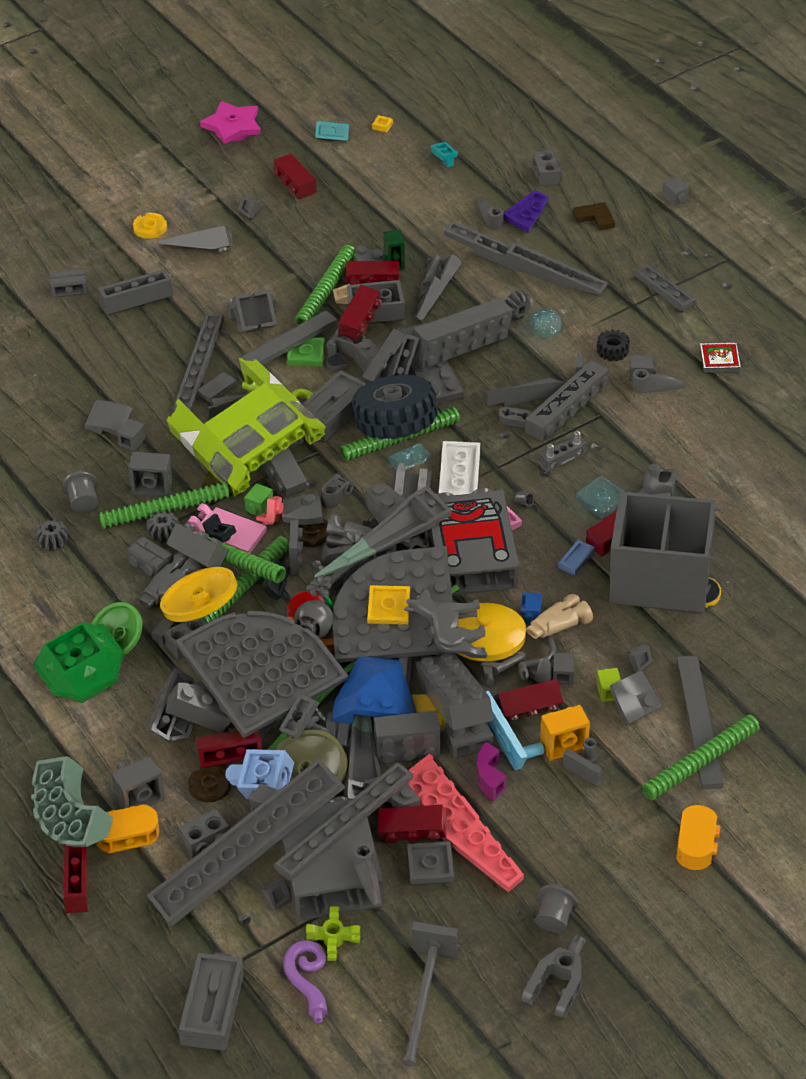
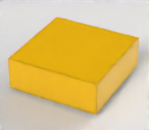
[372,115,393,132]

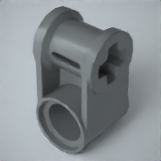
[322,474,354,508]

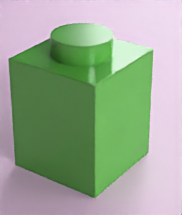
[244,483,273,516]

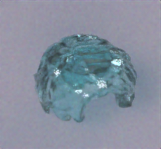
[530,308,562,339]

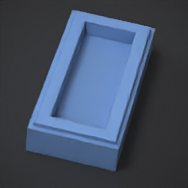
[558,540,595,576]

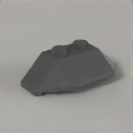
[146,668,195,742]

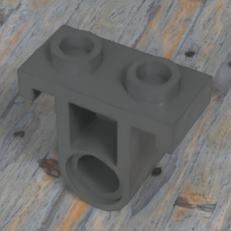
[327,329,366,358]

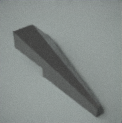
[413,254,462,322]

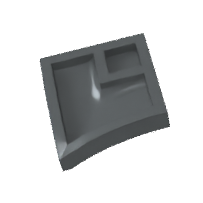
[282,493,323,525]
[610,670,662,725]

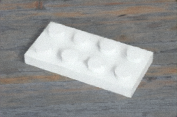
[439,441,480,495]

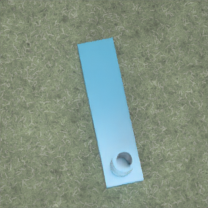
[486,691,544,770]

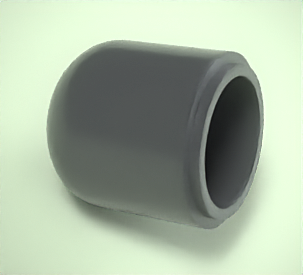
[515,491,534,507]

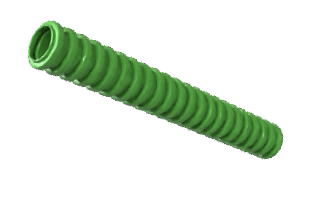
[295,245,356,325]
[340,407,460,461]
[99,482,229,529]
[202,536,289,624]
[208,537,286,583]
[642,715,760,800]

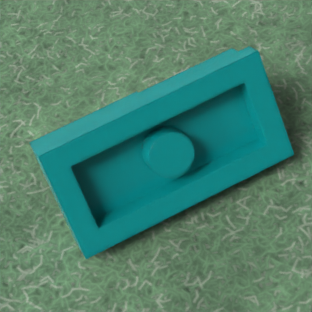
[315,121,349,141]
[430,142,458,168]

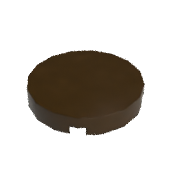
[299,518,329,547]
[188,765,230,803]

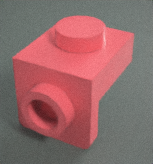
[256,496,283,525]

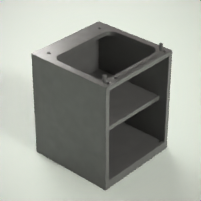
[609,492,721,613]

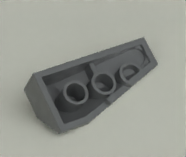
[158,225,232,253]

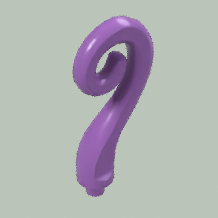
[283,940,327,1023]

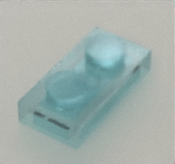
[388,443,430,470]

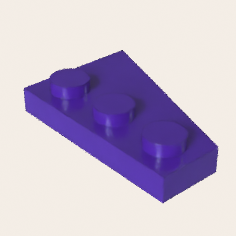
[503,190,548,233]

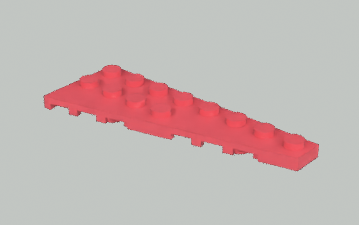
[408,754,524,892]

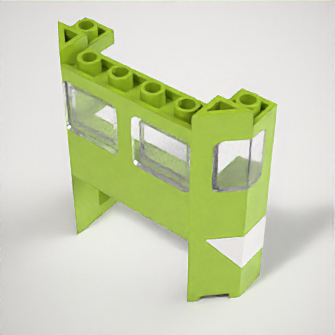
[167,358,327,497]

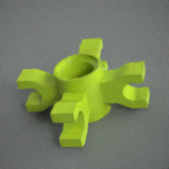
[306,906,360,961]

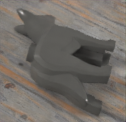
[404,589,487,658]

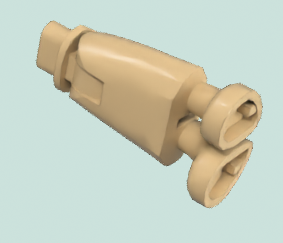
[526,594,593,639]

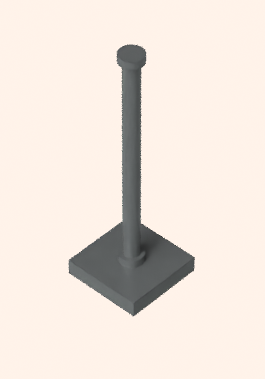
[402,922,459,1067]

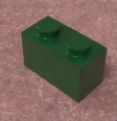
[383,230,405,270]

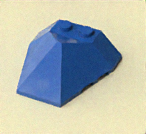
[332,656,417,724]

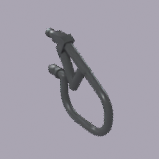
[481,624,557,686]

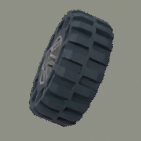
[352,374,438,439]

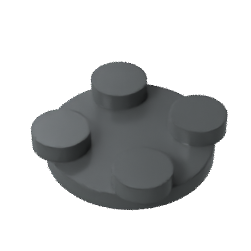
[354,245,384,261]

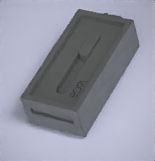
[295,370,366,442]
[179,952,244,1051]

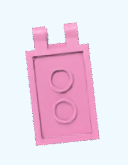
[188,503,267,553]

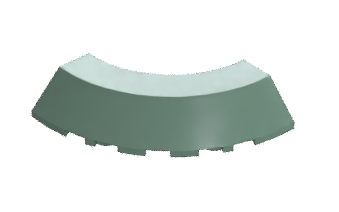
[31,756,113,847]

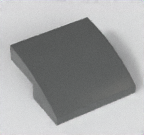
[84,400,132,436]

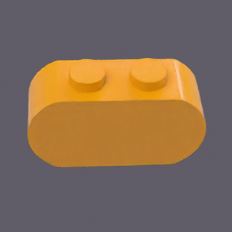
[96,804,160,853]
[676,805,720,870]

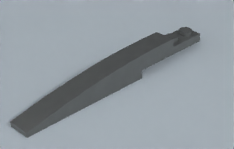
[444,221,608,295]

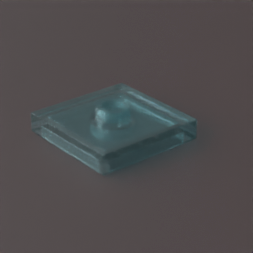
[575,475,625,518]

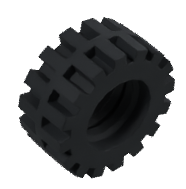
[597,329,630,361]

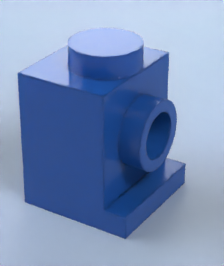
[521,592,542,624]

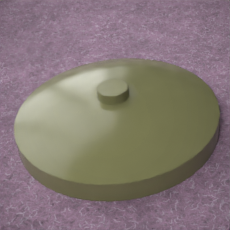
[274,730,347,783]

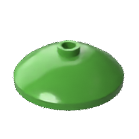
[92,602,142,655]

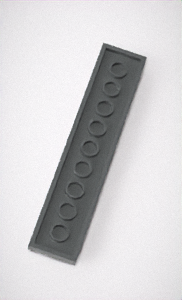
[147,758,345,927]

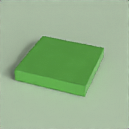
[287,337,325,366]

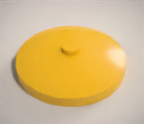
[160,567,237,622]
[456,603,526,661]

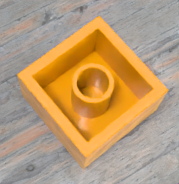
[540,705,590,761]

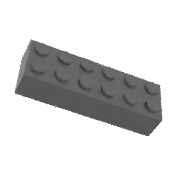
[412,297,513,369]
[415,653,493,730]

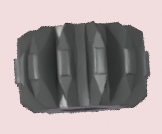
[504,289,533,320]
[146,510,179,543]
[35,519,68,551]

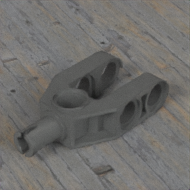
[521,935,586,1019]

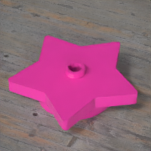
[200,101,260,144]

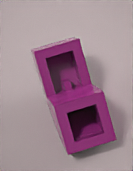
[477,742,506,802]

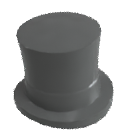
[62,471,99,513]
[534,884,579,933]

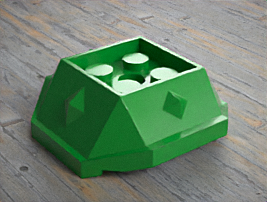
[33,622,124,703]

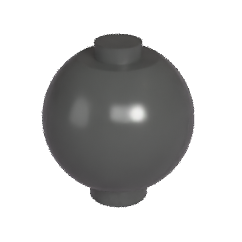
[294,600,333,639]

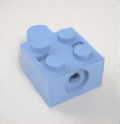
[226,749,294,799]

